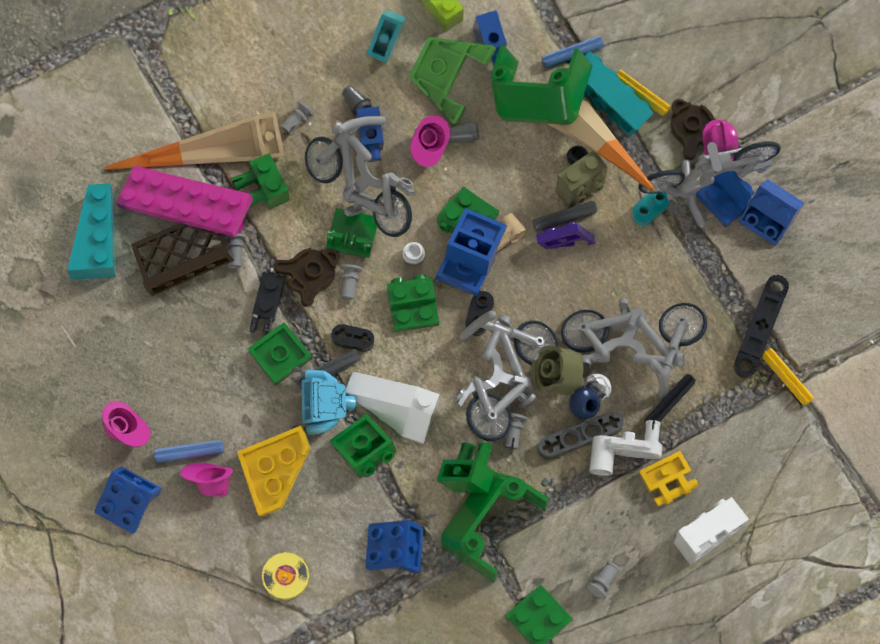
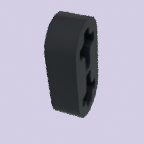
[332,324,374,352]

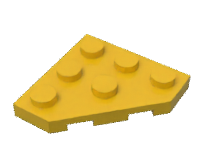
[237,426,311,517]

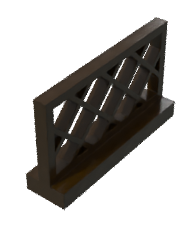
[131,223,235,296]

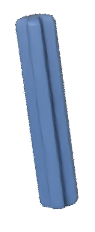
[542,36,604,68]
[154,440,224,463]

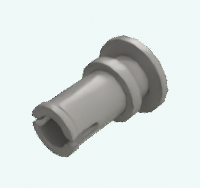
[281,100,315,135]
[225,233,245,269]
[340,264,363,300]
[504,413,527,449]
[586,562,620,600]

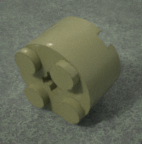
[531,345,584,395]

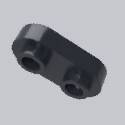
[465,291,494,336]

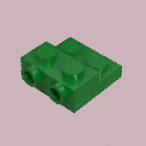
[437,187,500,234]
[387,274,439,333]
[329,413,397,479]

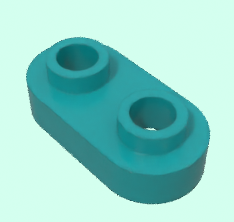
[632,192,670,226]

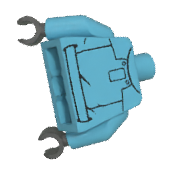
[291,367,356,436]

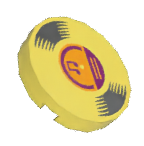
[262,552,310,600]

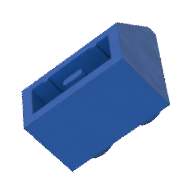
[738,179,805,246]

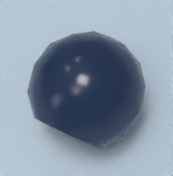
[568,388,601,419]

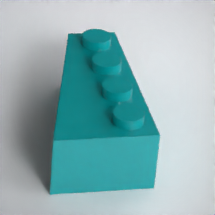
[584,51,654,136]
[67,183,116,280]

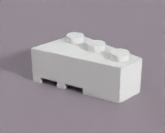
[674,497,749,565]

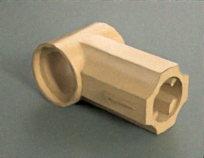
[497,213,527,251]

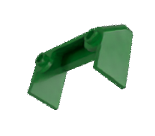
[491,45,592,125]
[441,472,549,583]

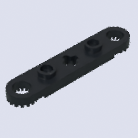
[734,274,789,378]

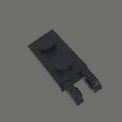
[249,272,285,335]

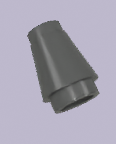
[342,85,372,115]
[448,121,479,143]

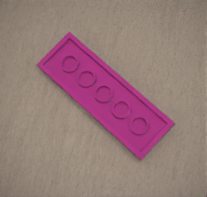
[116,166,253,237]

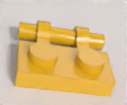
[639,451,699,507]

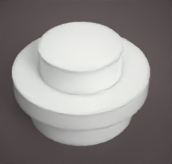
[402,242,425,265]

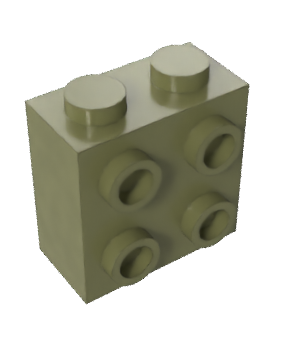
[555,151,608,208]

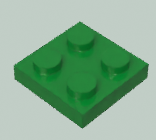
[248,322,312,386]
[505,584,573,644]

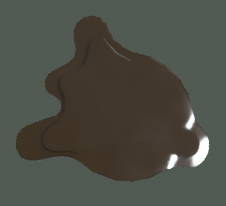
[670,99,716,160]
[273,248,339,307]

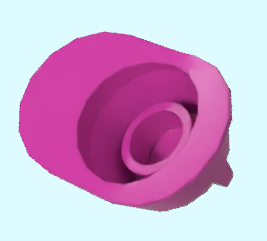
[410,116,450,167]
[703,119,739,162]
[102,401,151,447]
[180,463,233,497]

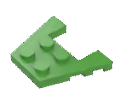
[409,37,496,125]

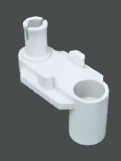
[589,420,663,476]

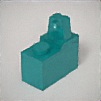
[366,10,407,63]

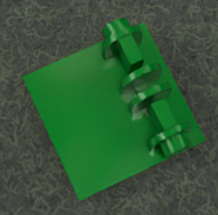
[325,208,380,259]

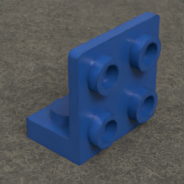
[695,171,754,227]
[94,466,162,534]
[365,520,423,573]

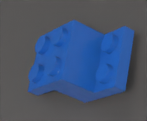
[436,208,507,297]

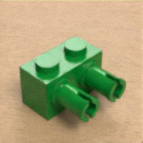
[231,153,290,209]
[437,442,495,493]

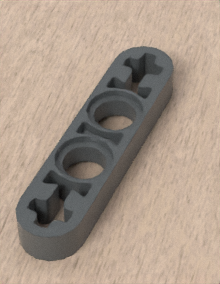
[538,412,624,460]

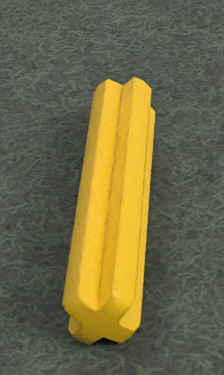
[617,70,670,116]
[762,348,814,406]

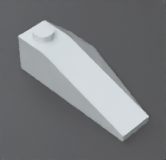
[346,372,440,444]

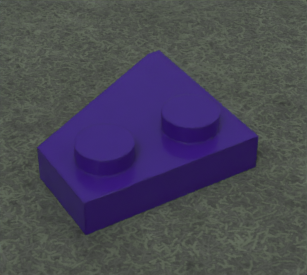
[536,222,595,249]

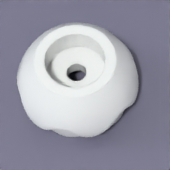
[584,374,611,400]

